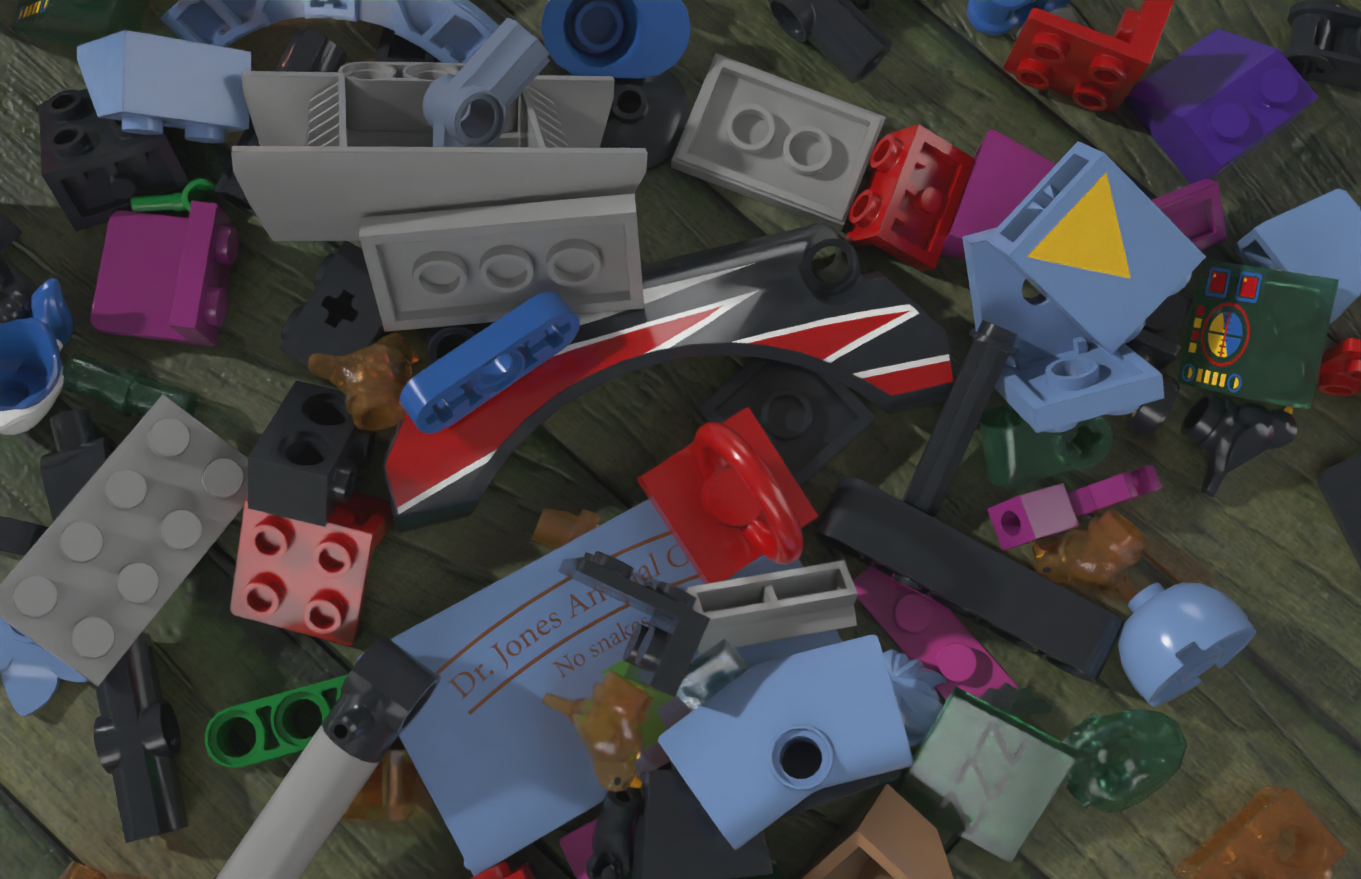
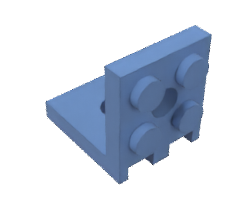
[962,228,1164,433]

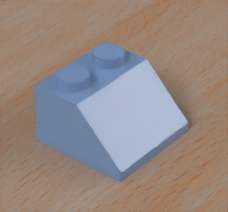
[77,30,251,143]

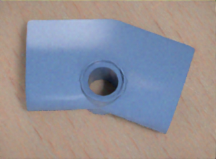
[658,635,913,851]

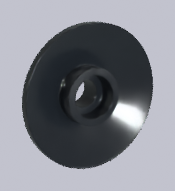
[600,69,690,171]

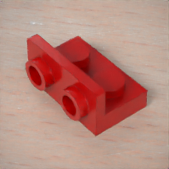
[845,124,976,272]

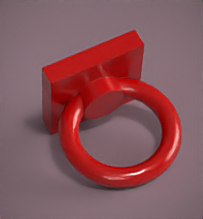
[636,407,818,584]

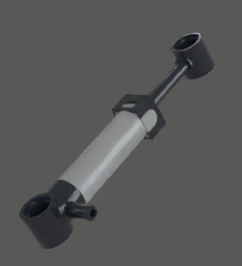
[213,636,441,879]

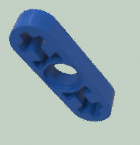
[400,292,580,433]

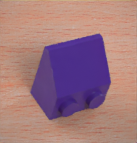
[1123,28,1318,184]

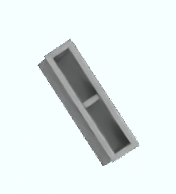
[686,560,858,654]

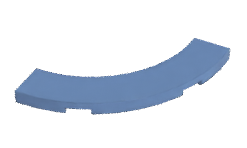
[160,0,499,63]

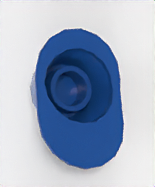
[541,0,691,78]

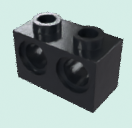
[248,380,378,527]

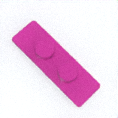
[853,566,1019,730]

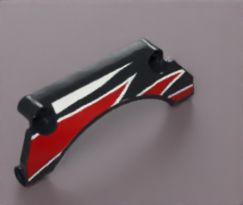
[382,223,957,533]

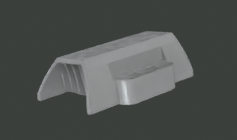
[231,61,648,241]

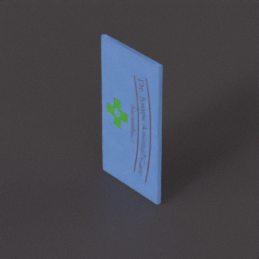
[357,499,844,877]

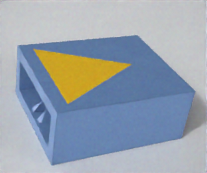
[986,141,1206,354]

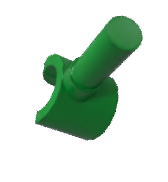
[131,178,227,215]

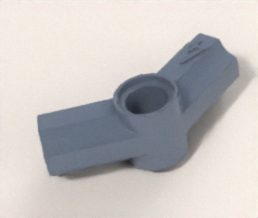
[422,18,550,147]

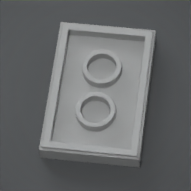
[671,54,886,232]

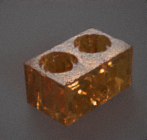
[1172,785,1347,879]

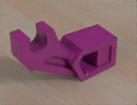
[987,465,1162,551]

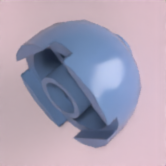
[1118,582,1256,707]

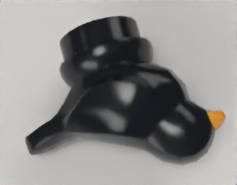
[1180,392,1298,497]

